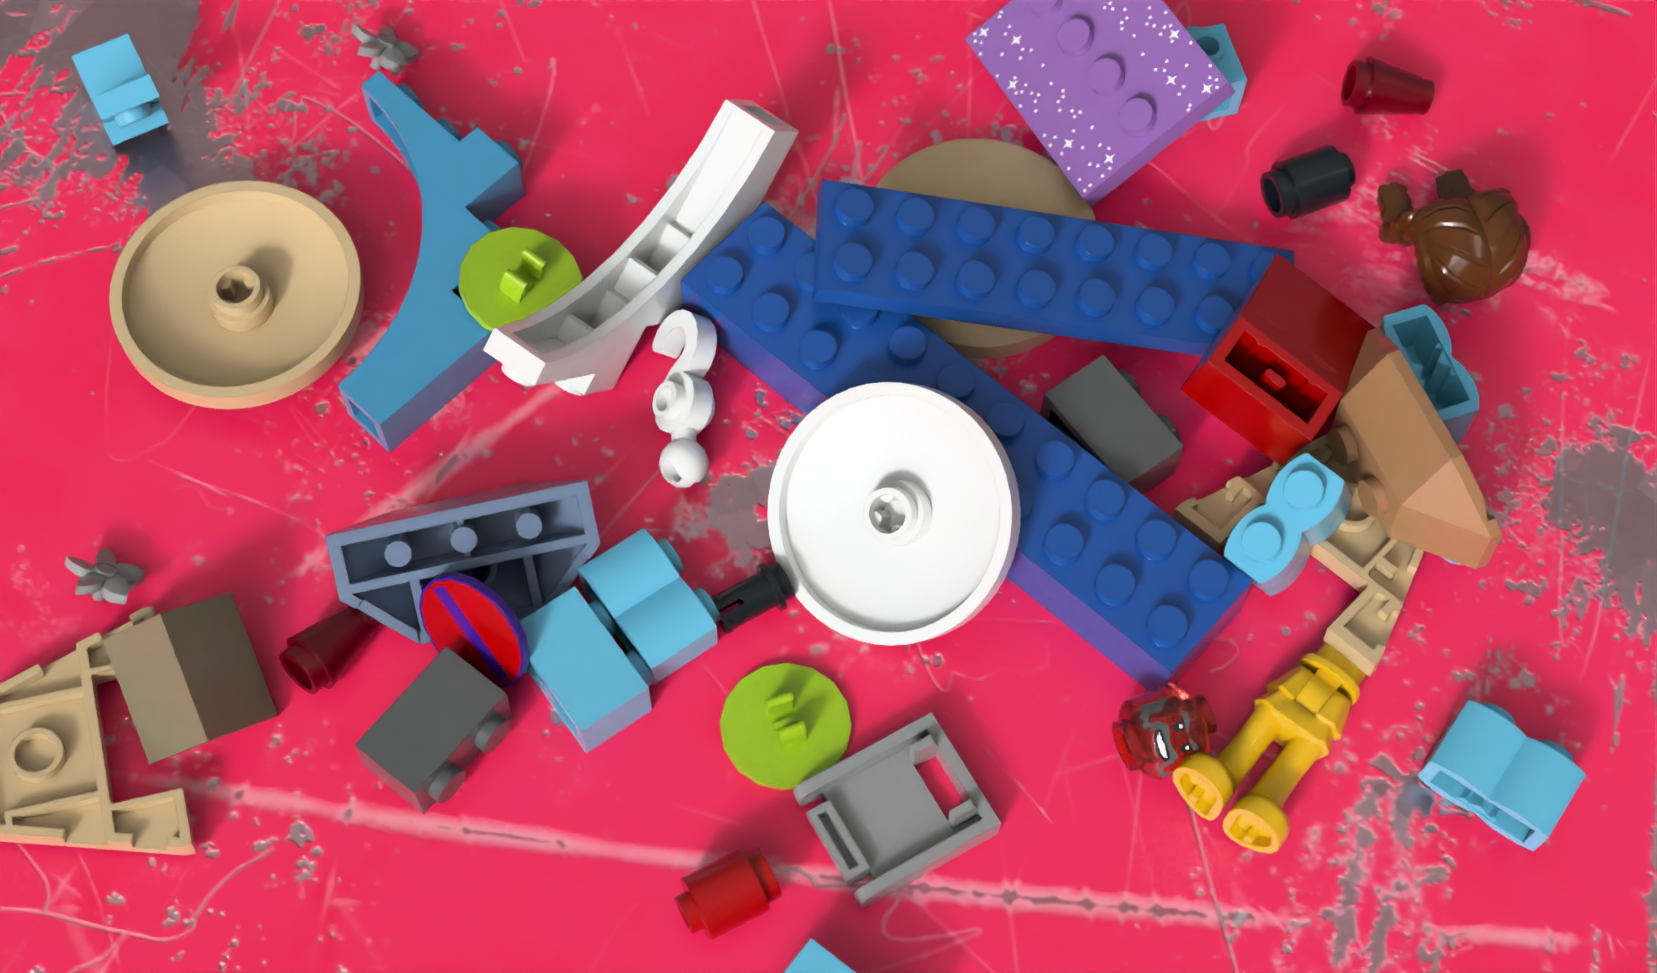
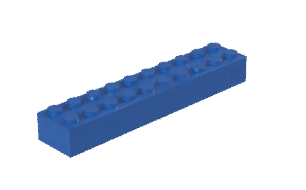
[680,201,1253,700]

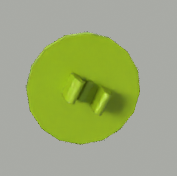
[459,227,583,332]
[720,663,852,791]

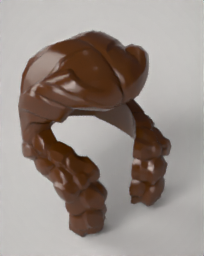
[1376,169,1531,305]

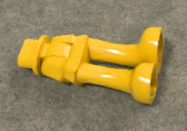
[1173,642,1366,854]

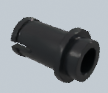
[710,562,795,634]

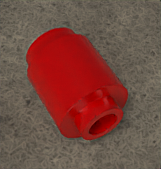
[674,847,782,941]

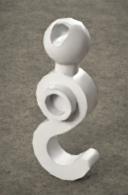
[652,309,717,488]

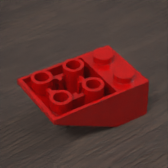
[1180,253,1376,466]

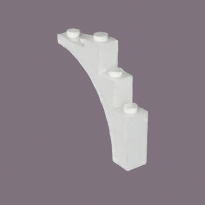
[483,99,799,396]

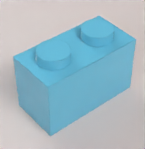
[519,586,654,754]

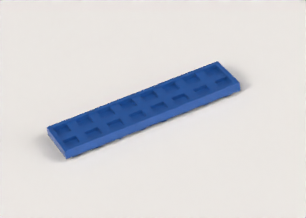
[813,179,1295,356]

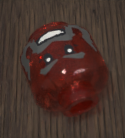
[1111,682,1217,780]

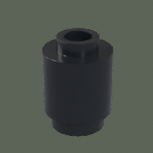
[1260,144,1356,219]

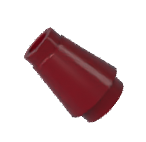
[1341,56,1434,115]
[279,605,379,694]

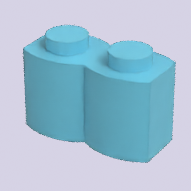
[1379,304,1479,445]
[1224,453,1352,597]
[578,528,721,686]
[1417,699,1586,851]

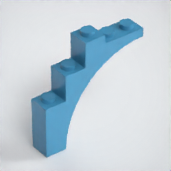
[338,71,525,453]

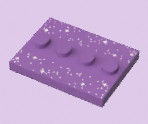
[965,0,1236,207]

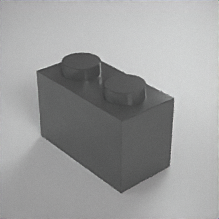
[1040,354,1184,495]
[354,646,513,815]

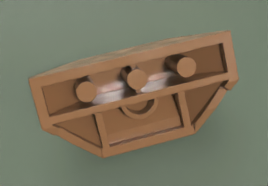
[1328,327,1503,570]

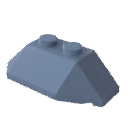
[325,479,600,644]

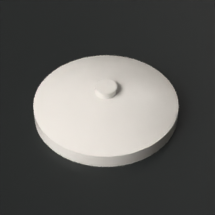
[767,382,1021,646]

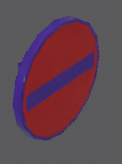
[419,572,530,688]

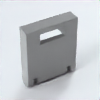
[793,712,1001,909]

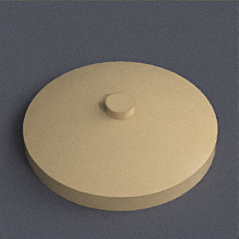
[876,139,1096,359]
[109,180,365,410]

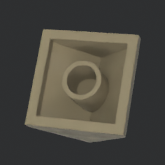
[103,592,279,765]

